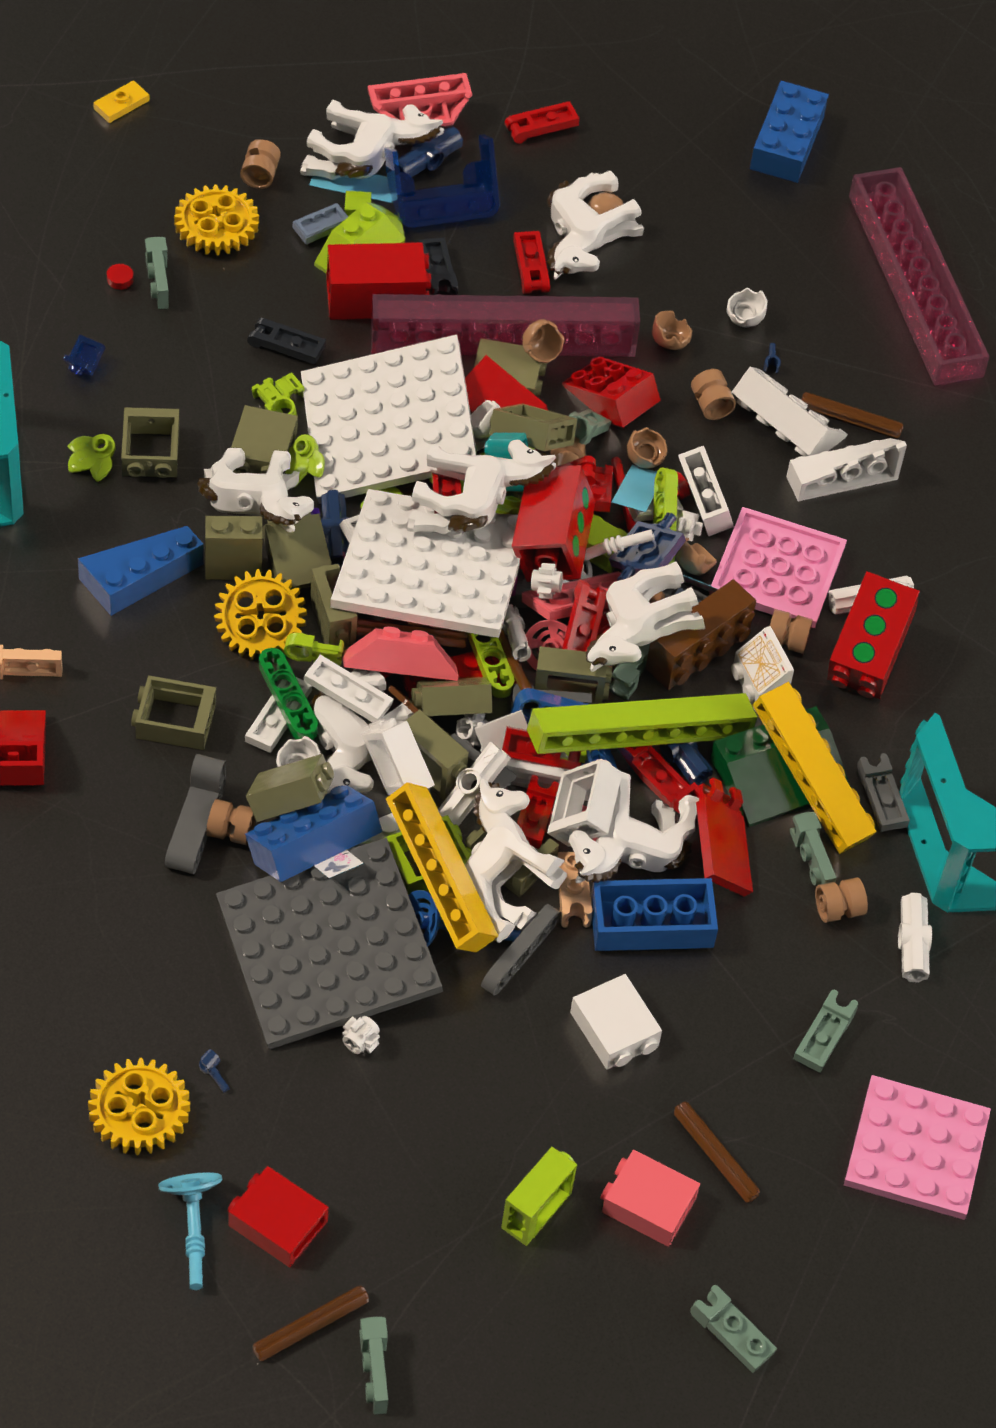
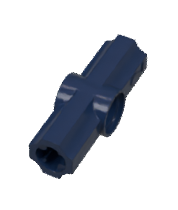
[392,127,463,181]
[321,490,349,569]
[660,742,713,786]

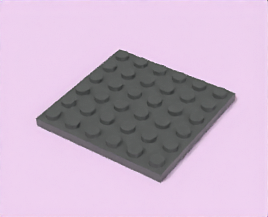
[216,838,443,1050]

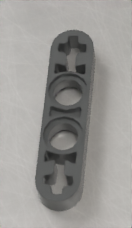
[481,904,561,996]

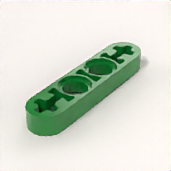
[259,648,318,740]

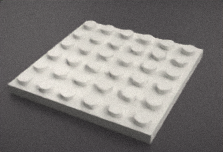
[301,335,477,504]
[330,489,520,638]

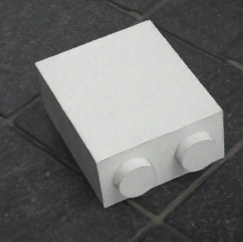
[570,974,662,1070]

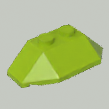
[314,202,405,274]

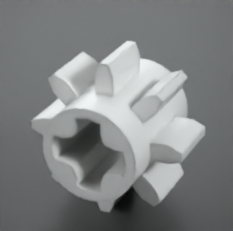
[676,510,704,541]
[531,563,563,599]
[456,713,488,747]
[342,1016,380,1054]

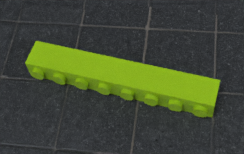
[527,693,758,754]

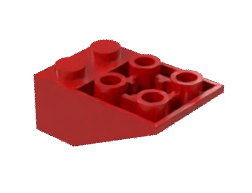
[562,357,661,427]
[0,710,46,785]

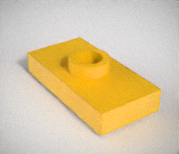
[93,80,149,123]

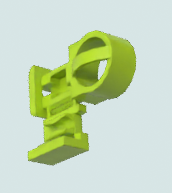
[252,373,305,416]
[284,633,344,666]

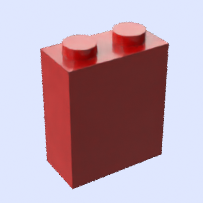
[228,1166,329,1268]

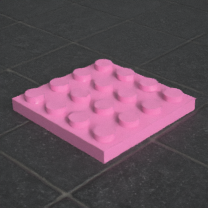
[709,507,847,628]
[844,1075,991,1220]

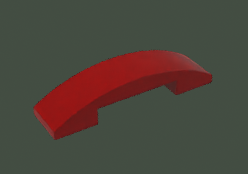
[618,745,699,814]

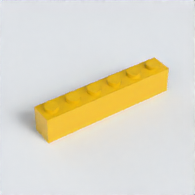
[752,682,877,854]
[386,782,499,953]

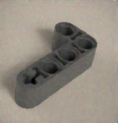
[165,754,226,874]

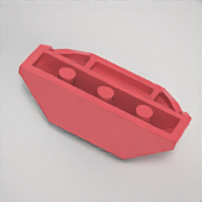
[368,73,472,127]
[342,627,458,681]

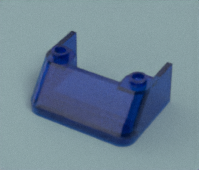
[384,134,500,228]

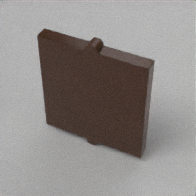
[388,685,436,723]

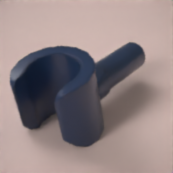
[763,343,781,373]
[199,1049,230,1093]

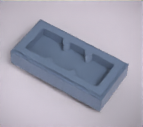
[293,203,348,244]

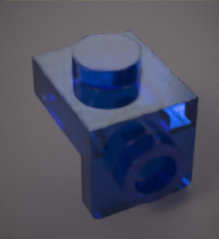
[62,335,106,376]

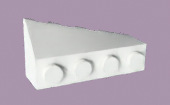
[731,367,848,457]
[787,438,907,501]

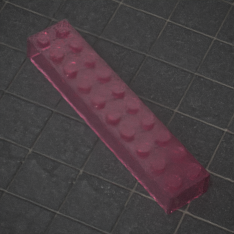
[849,167,990,386]
[371,294,640,357]

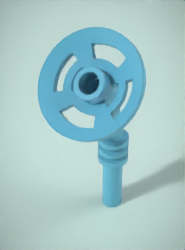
[159,1173,222,1290]

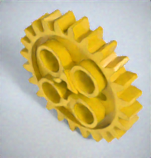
[174,184,259,255]
[214,569,307,660]
[88,1058,190,1155]

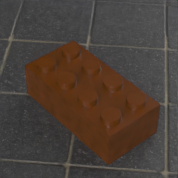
[645,579,757,690]

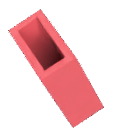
[600,1150,700,1247]

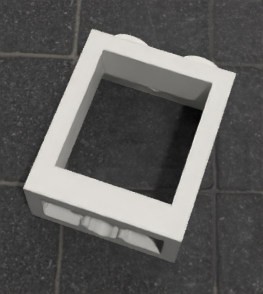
[361,718,435,796]
[547,759,623,847]

